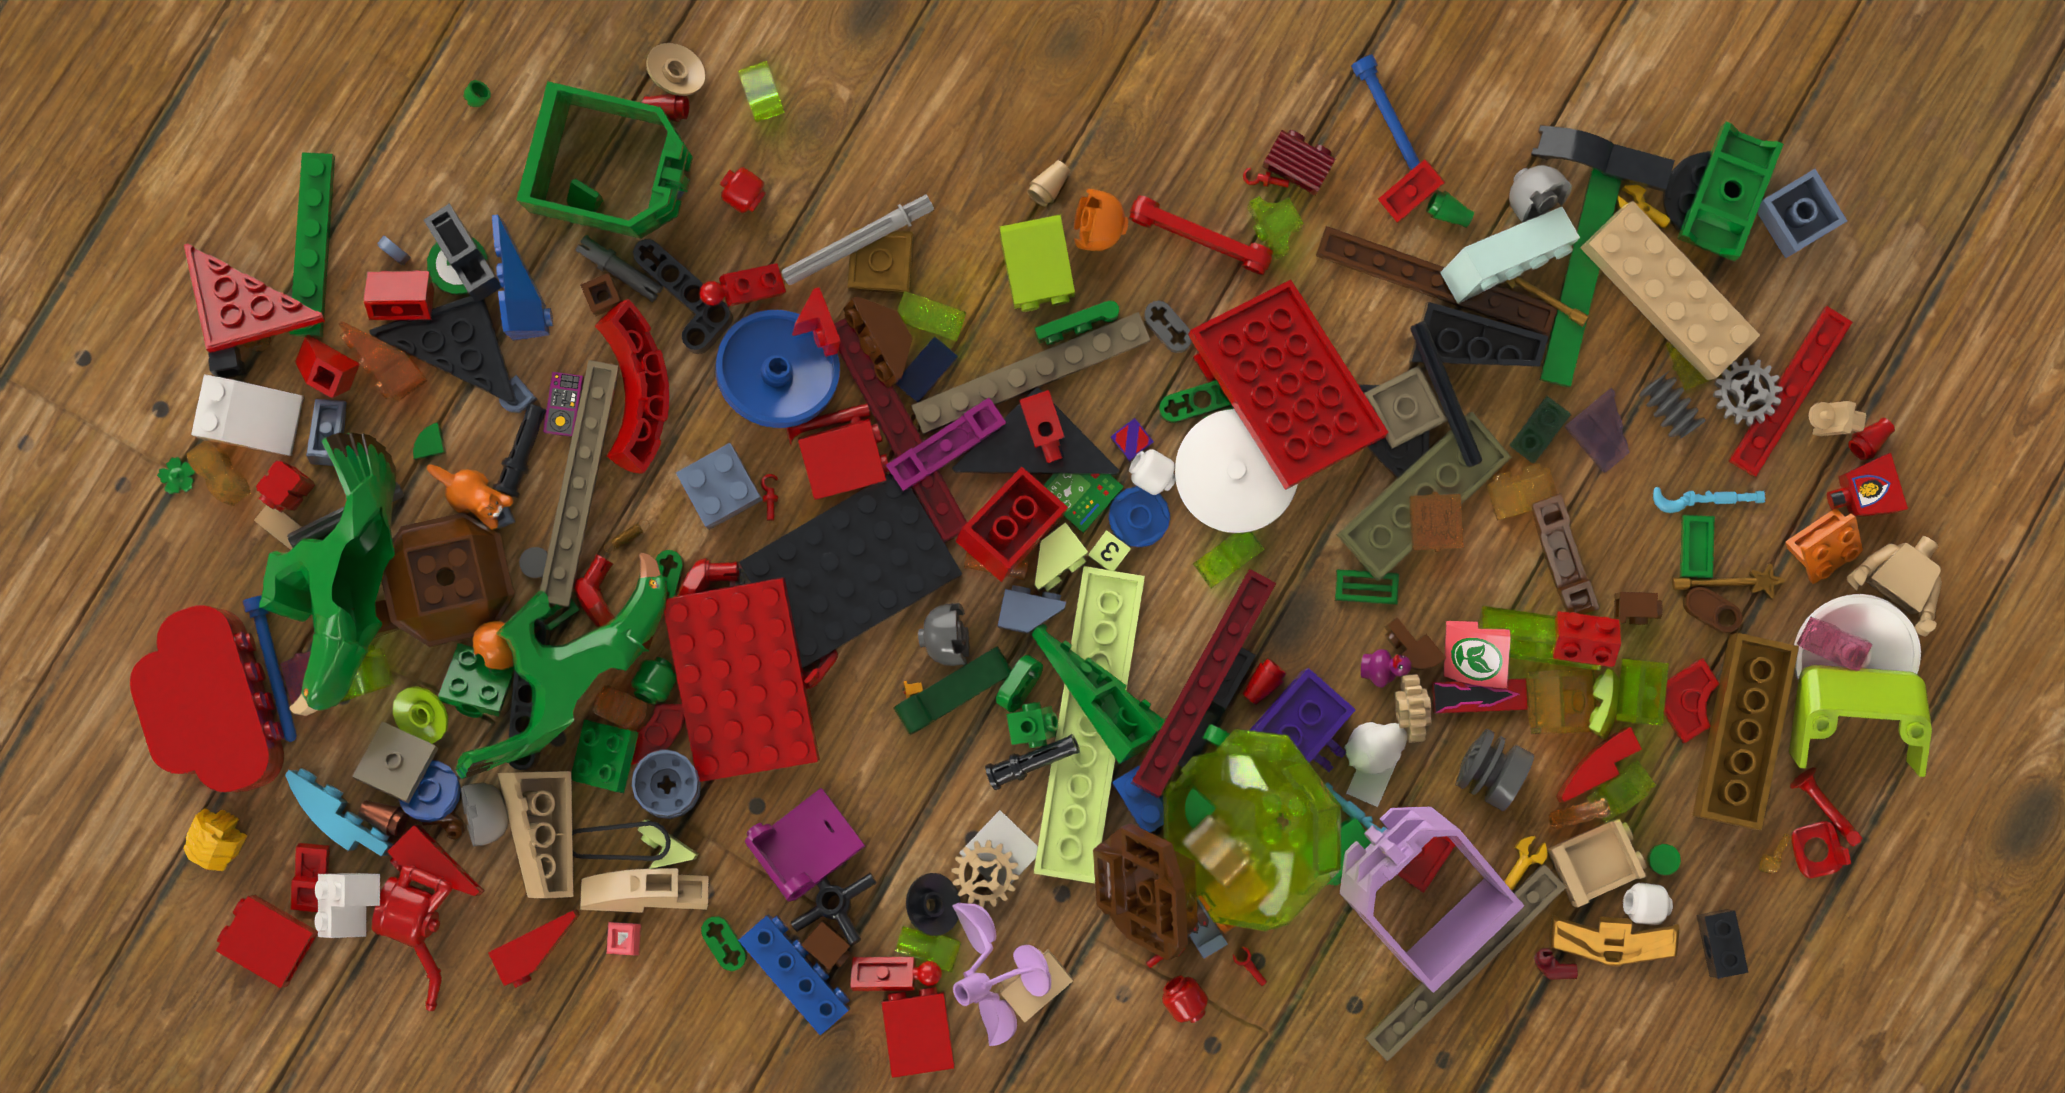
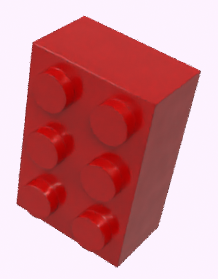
[955,467,1068,582]

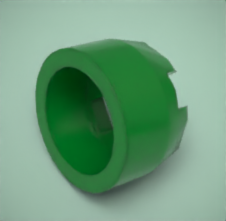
[463,80,491,107]

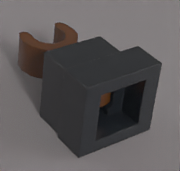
[208,346,246,378]

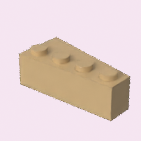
[498,771,573,898]

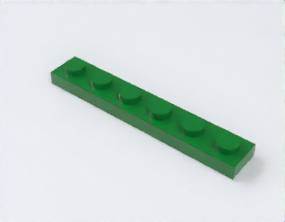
[289,152,335,337]

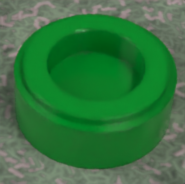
[1647,844,1681,875]

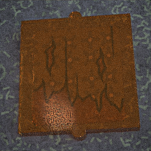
[1409,492,1464,552]

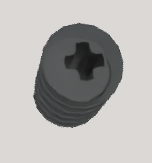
[1639,371,1706,440]

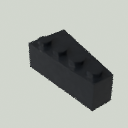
[1409,302,1549,367]

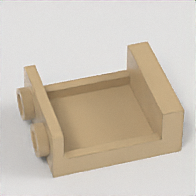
[1547,819,1647,907]

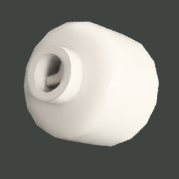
[1129,449,1176,495]
[1623,883,1673,925]

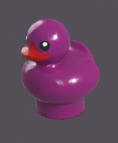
[1361,649,1411,688]

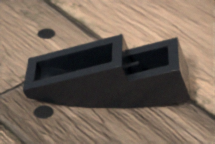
[424,203,502,303]

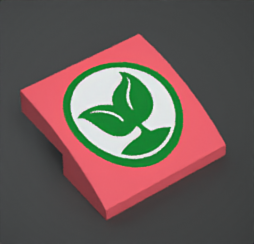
[1443,621,1510,688]

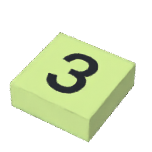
[1088,530,1131,571]

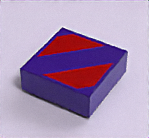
[1110,418,1154,462]

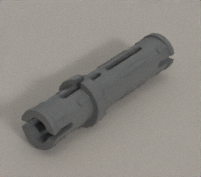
[576,235,663,303]

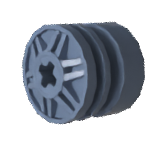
[631,750,701,819]

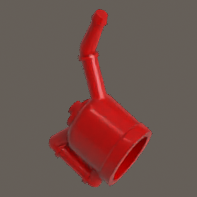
[372,865,452,1011]

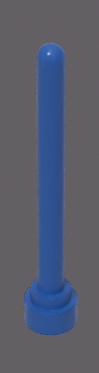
[1351,54,1420,171]
[243,595,297,742]

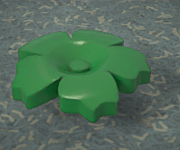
[157,457,196,495]

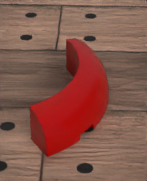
[595,299,669,474]

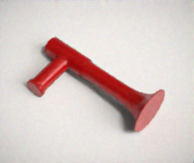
[785,403,870,446]
[1790,767,1863,847]

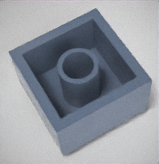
[1757,169,1847,258]
[676,443,763,530]

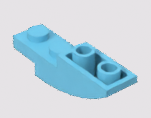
[285,768,394,856]

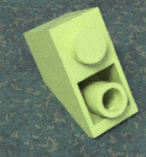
[1035,522,1088,592]

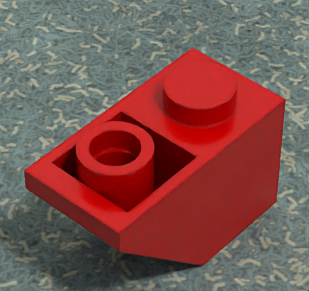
[295,335,360,398]

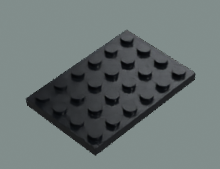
[739,473,962,669]

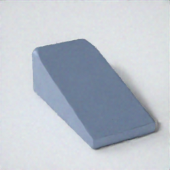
[306,399,347,466]

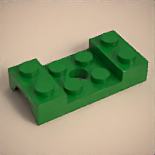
[1677,121,1784,261]

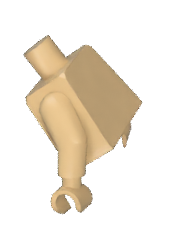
[1847,536,1942,637]

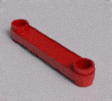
[1128,195,1273,275]

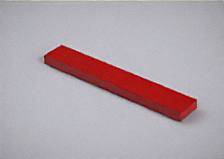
[1728,306,1853,477]

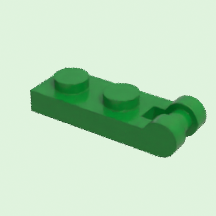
[1035,300,1119,346]

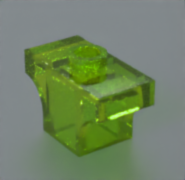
[1247,196,1304,260]
[1586,760,1656,822]

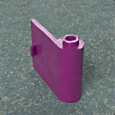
[745,788,865,902]

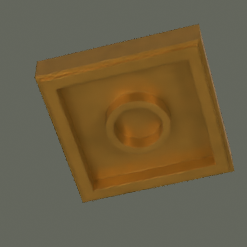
[847,227,913,294]

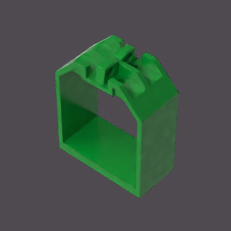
[516,81,693,239]

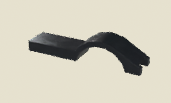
[1531,125,1675,192]
[1177,647,1256,776]

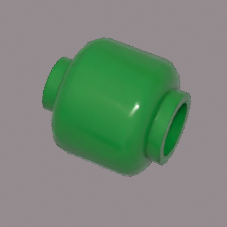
[631,657,677,705]

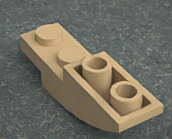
[580,868,708,912]

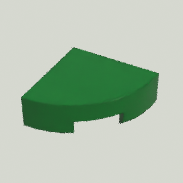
[413,422,446,460]
[1185,786,1217,831]

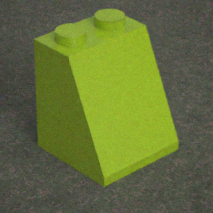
[1000,214,1075,312]

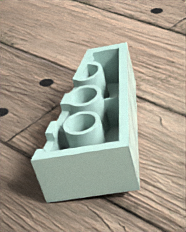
[1440,207,1580,304]

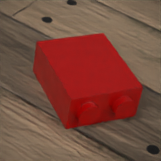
[798,418,890,500]
[216,895,318,988]
[881,987,955,1078]

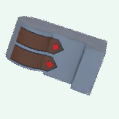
[1190,897,1228,958]

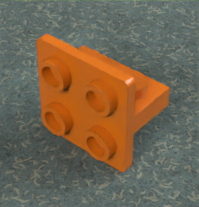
[1785,509,1863,584]

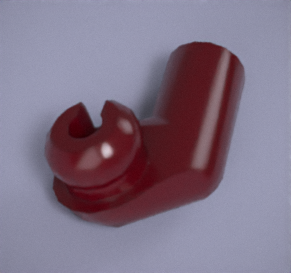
[1534,948,1578,980]

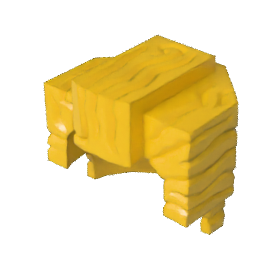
[183,808,247,871]

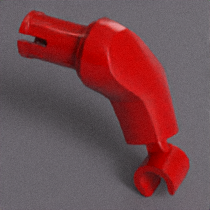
[574,554,615,628]
[677,558,740,596]

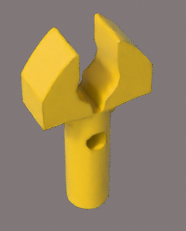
[1616,185,1671,228]
[1504,836,1547,890]

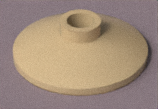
[646,43,705,96]

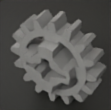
[1713,358,1783,426]

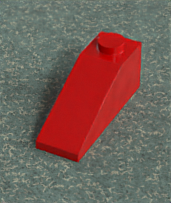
[387,825,485,896]
[488,909,580,988]

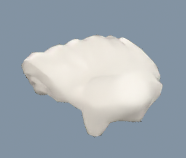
[1344,722,1407,774]

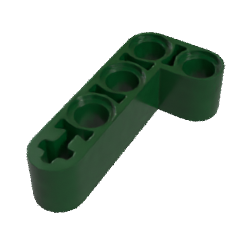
[893,646,1012,735]

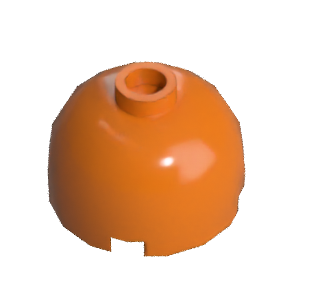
[1074,189,1128,251]

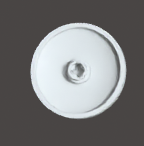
[1175,409,1298,533]
[1794,594,1921,680]

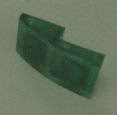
[1509,395,1572,464]

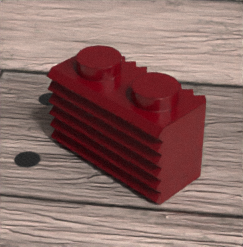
[1262,130,1336,196]

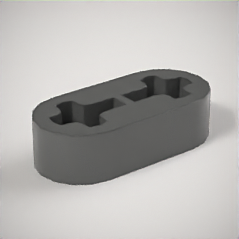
[1144,301,1191,353]

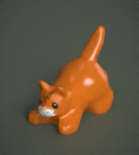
[427,464,513,530]

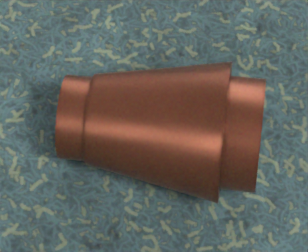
[358,800,408,836]

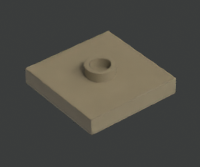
[1364,366,1447,449]
[352,722,438,804]

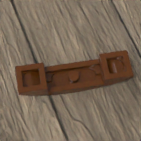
[1531,493,1600,615]

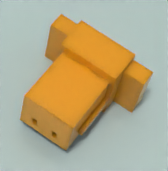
[903,681,923,698]

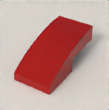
[291,843,330,912]

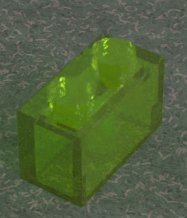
[1616,658,1669,725]

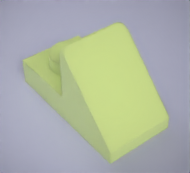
[637,819,699,869]

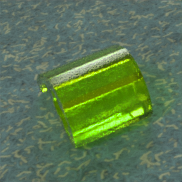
[738,61,785,123]

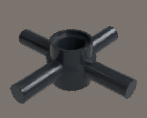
[791,873,877,946]

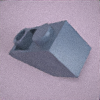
[998,585,1066,634]

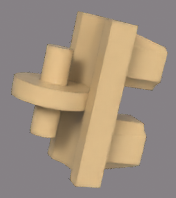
[1809,401,1866,436]

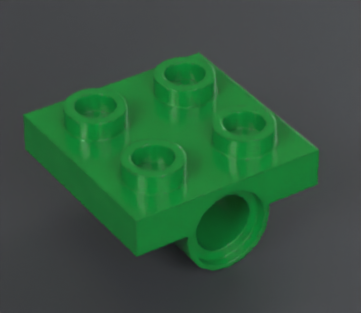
[438,643,515,718]
[571,719,639,793]

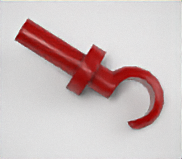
[1243,168,1290,188]
[761,474,778,521]

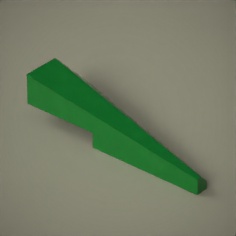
[1031,624,1168,764]

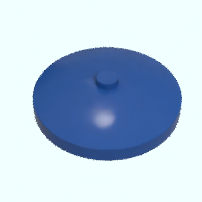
[715,310,840,428]

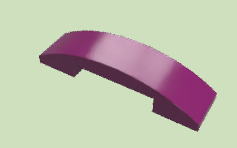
[886,397,1006,491]

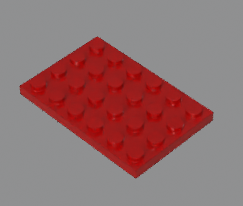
[1188,279,1389,490]
[664,577,820,782]

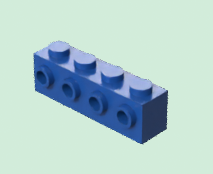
[738,914,850,1035]

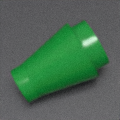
[1426,190,1474,228]

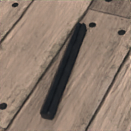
[1410,321,1482,467]

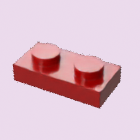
[1378,159,1446,223]

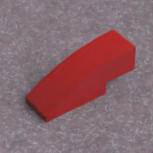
[1556,727,1642,802]

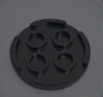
[1663,151,1740,232]

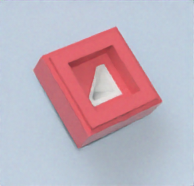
[606,922,641,956]

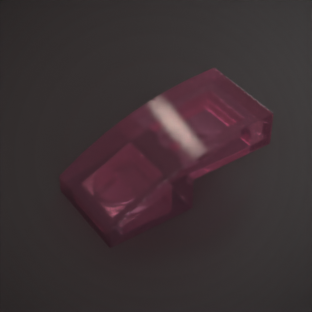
[1797,617,1873,671]

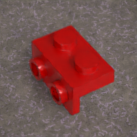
[1553,611,1621,667]

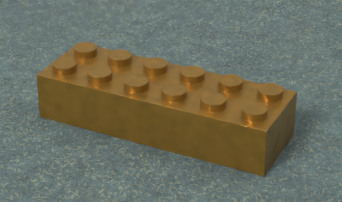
[1692,633,1799,830]

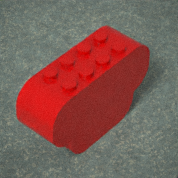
[130,605,284,792]

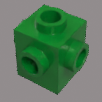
[1006,702,1058,748]

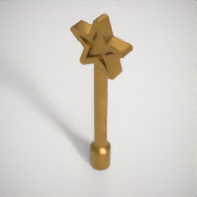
[1498,271,1589,327]
[1672,564,1785,598]

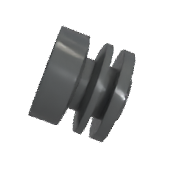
[1455,729,1534,811]

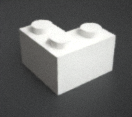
[315,873,380,938]

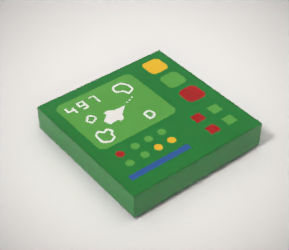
[1044,474,1124,534]

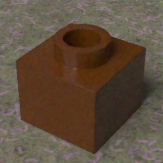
[580,273,622,317]

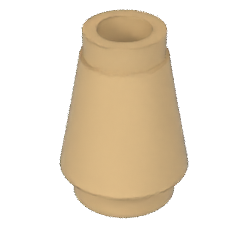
[1027,160,1070,206]

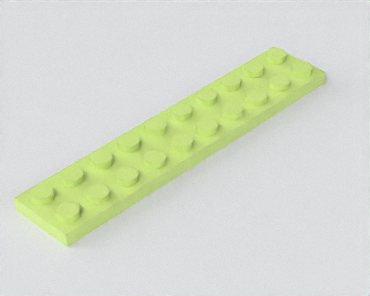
[1034,566,1145,884]

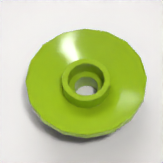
[393,686,448,744]

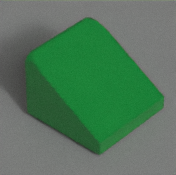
[566,178,603,212]

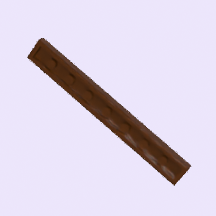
[1316,226,1557,336]

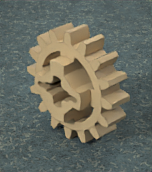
[1395,674,1432,743]
[951,840,1019,908]

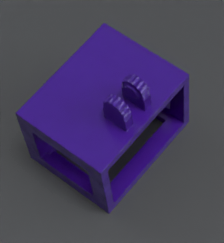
[1241,668,1356,781]

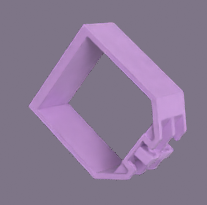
[1340,807,1524,993]

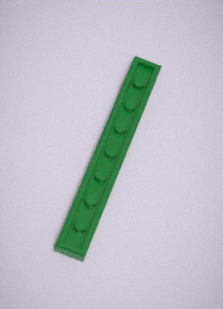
[1539,168,1622,388]

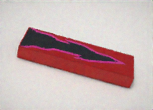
[1432,679,1528,714]

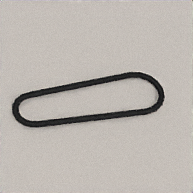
[572,821,671,861]

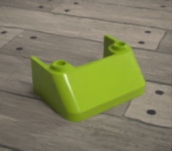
[1789,665,1932,777]

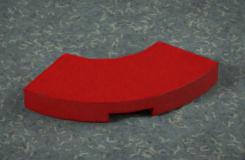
[631,704,685,765]

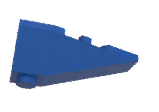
[492,214,553,341]

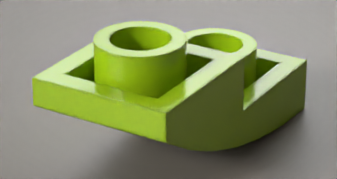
[1589,668,1620,740]

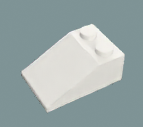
[191,374,304,456]

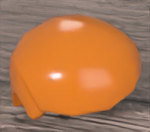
[473,621,513,670]

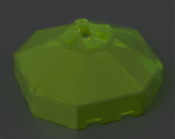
[1163,729,1341,931]

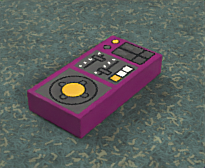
[543,372,584,437]

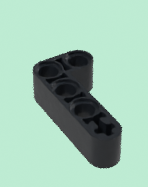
[633,239,733,354]

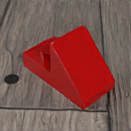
[792,287,841,357]

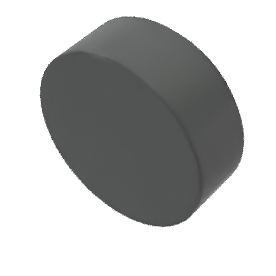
[519,547,548,579]

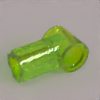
[895,926,962,972]

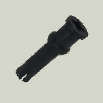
[492,404,546,498]
[985,734,1080,791]

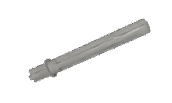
[781,194,934,285]

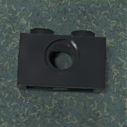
[1696,909,1749,979]

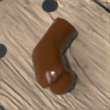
[422,811,465,840]

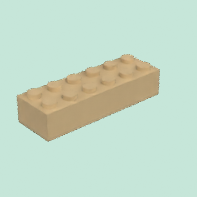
[1580,201,1760,381]

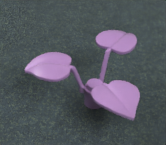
[952,903,1051,1046]

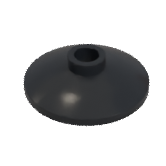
[906,873,961,936]

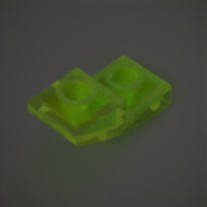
[898,291,967,342]
[1193,532,1265,588]

